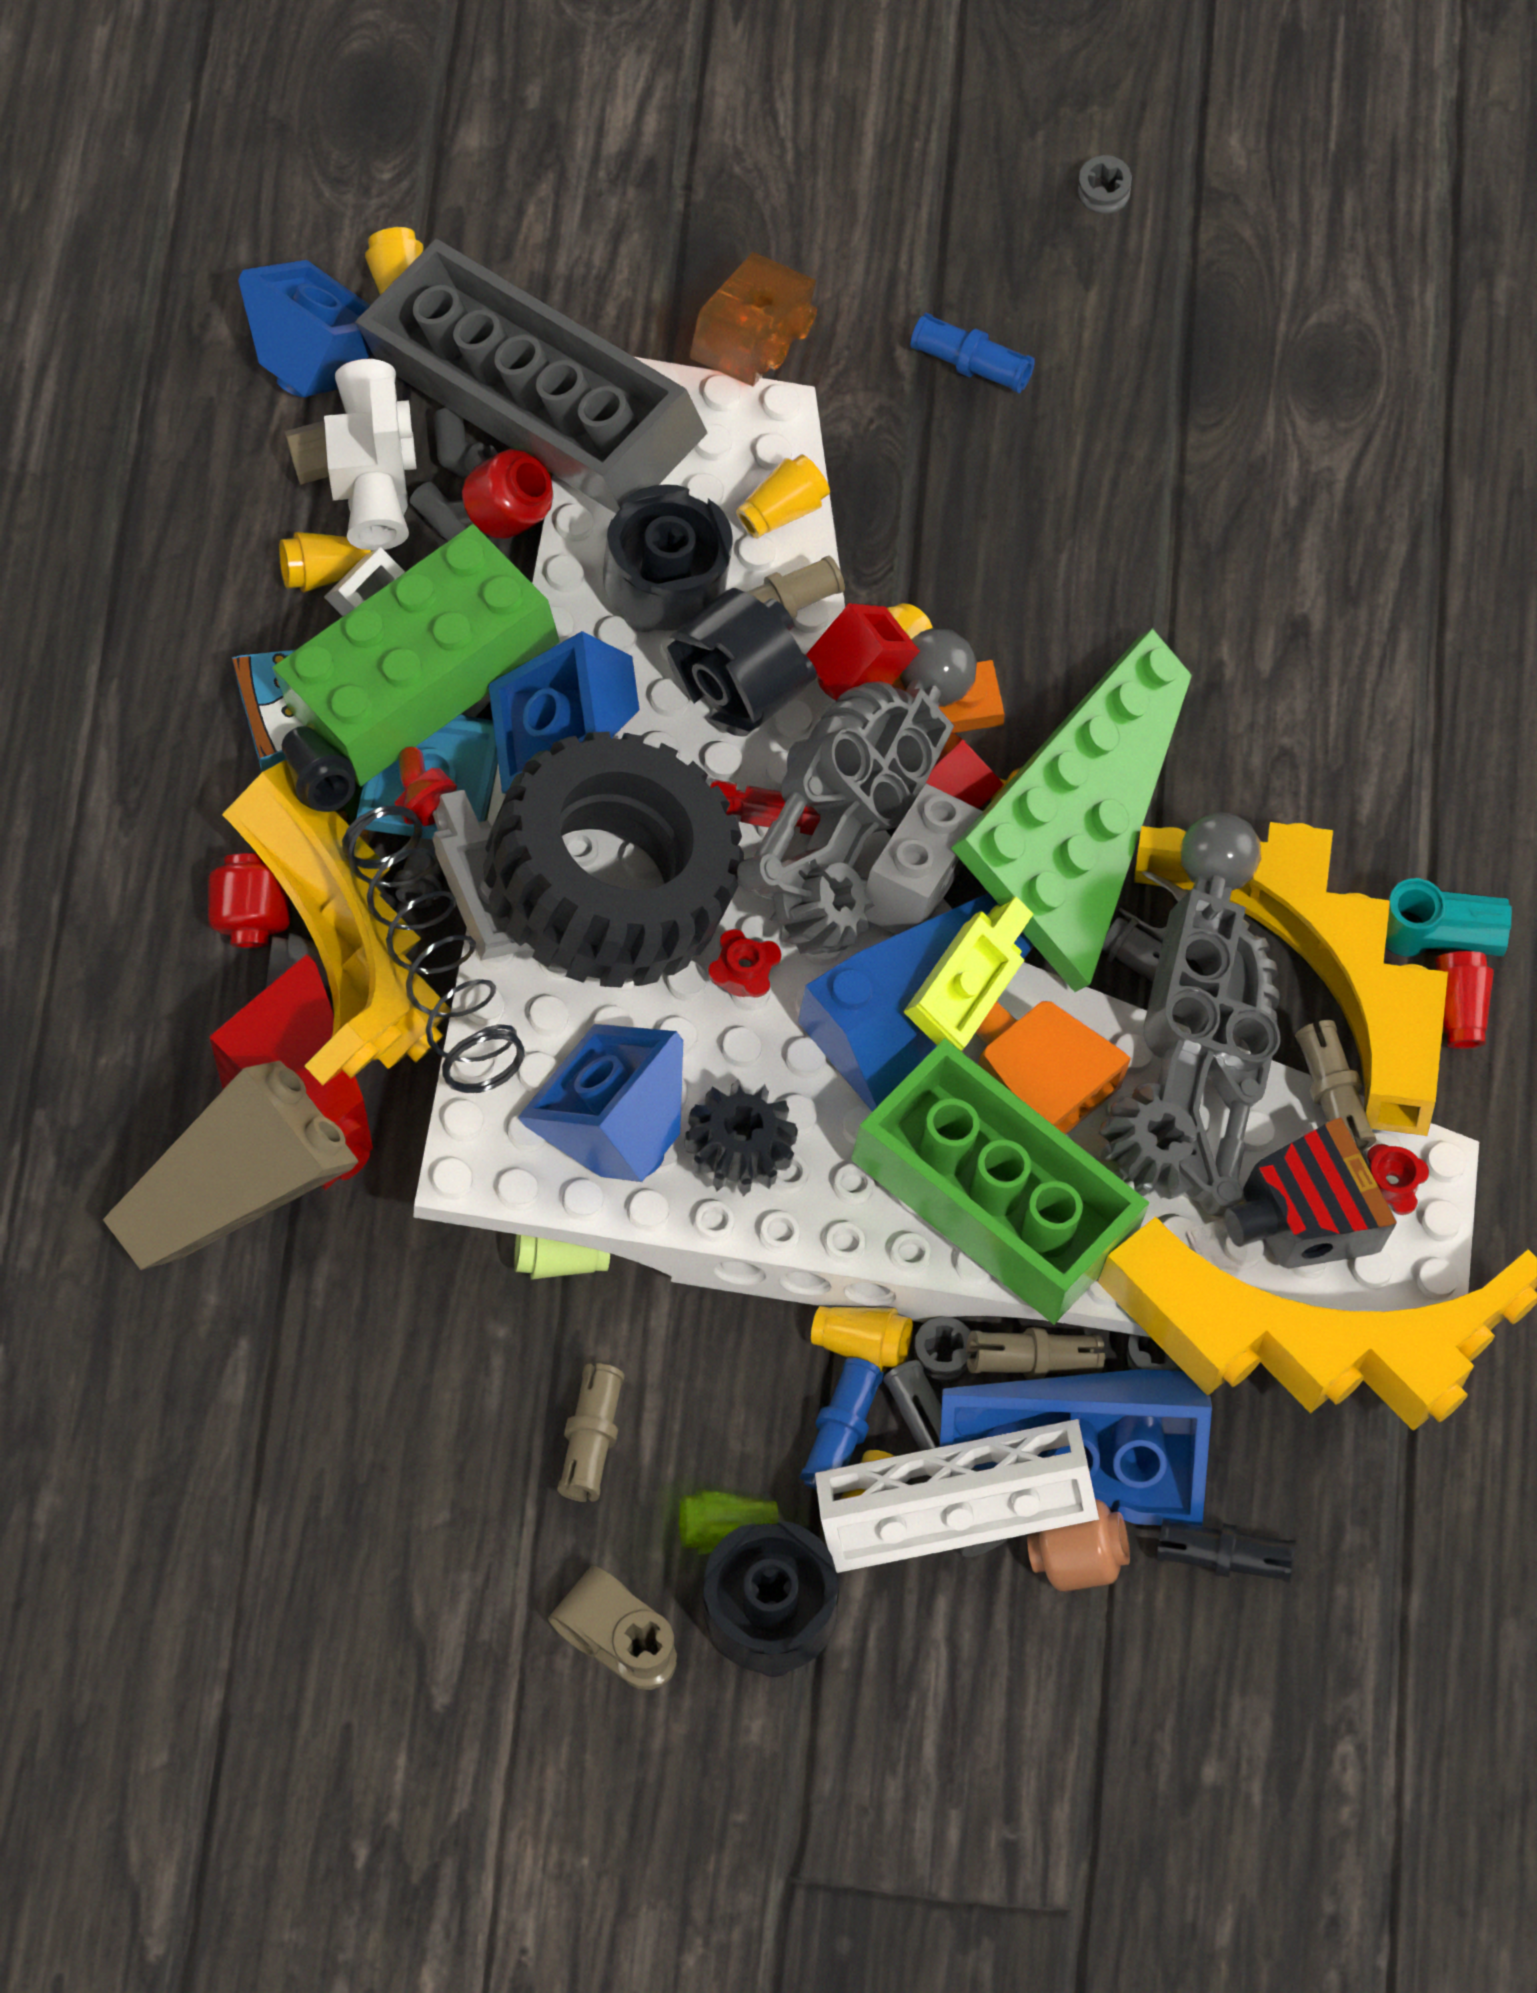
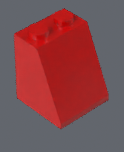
[209,954,373,1190]

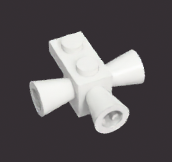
[324,359,416,550]

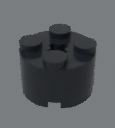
[603,484,733,632]
[667,588,817,737]
[703,1521,839,1677]

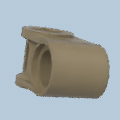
[548,1566,677,1690]

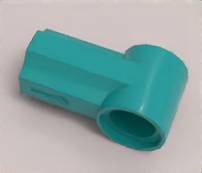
[1385,878,1512,957]

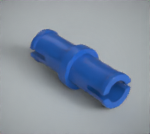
[910,313,1035,393]
[799,1358,885,1494]

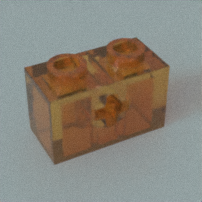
[689,252,817,387]

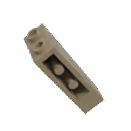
[103,1061,359,1270]

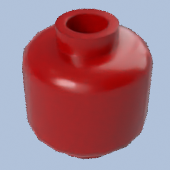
[462,449,554,539]
[208,853,291,948]

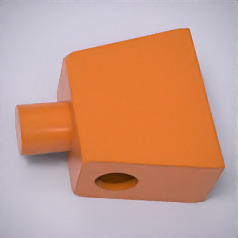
[975,1001,1131,1135]

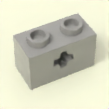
[864,783,983,935]

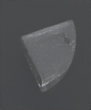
[1182,1218,1249,1278]

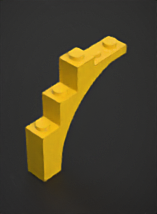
[222,759,451,1085]
[1134,822,1448,1136]
[1098,1216,1537,1431]

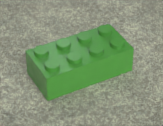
[272,524,560,787]
[851,1038,1150,1325]

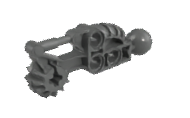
[737,628,977,955]
[1098,812,1280,1217]

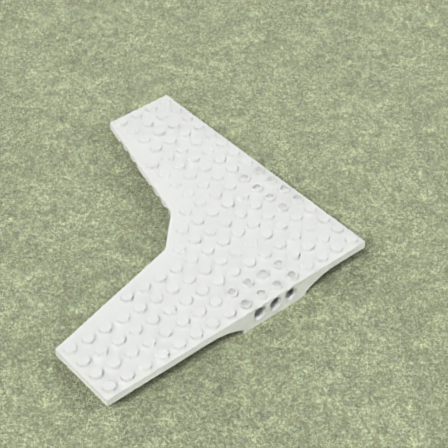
[413,357,1479,1337]

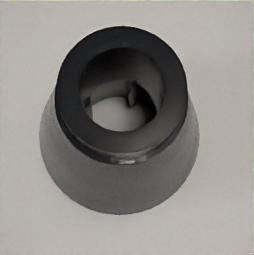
[281,726,355,812]

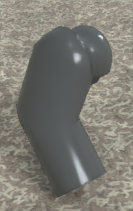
[433,408,498,480]

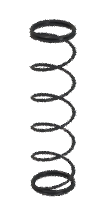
[342,806,525,1093]

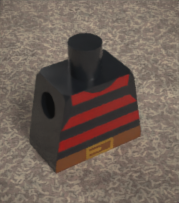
[1224,1117,1397,1269]

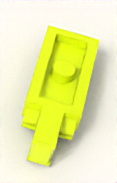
[903,896,1033,1051]

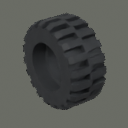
[483,732,744,988]

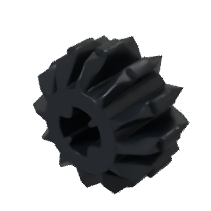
[684,1079,798,1197]

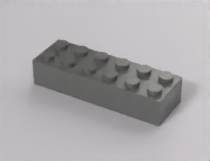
[355,238,708,514]

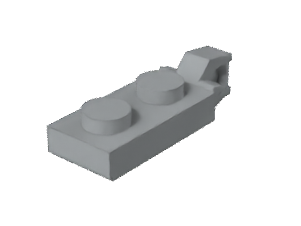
[432,790,533,961]

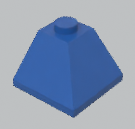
[238,260,372,397]
[489,631,640,795]
[518,1024,684,1182]

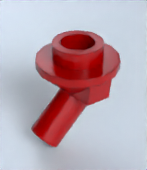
[394,747,457,826]

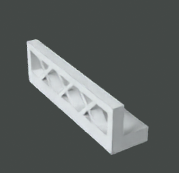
[815,1419,1099,1573]

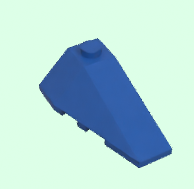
[798,893,1034,1112]
[939,1369,1212,1526]

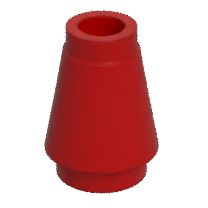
[1435,951,1494,1049]

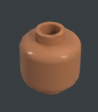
[1027,1499,1130,1592]

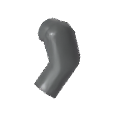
[410,482,487,540]

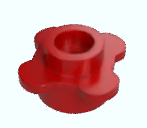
[708,929,782,998]
[1367,1144,1429,1215]

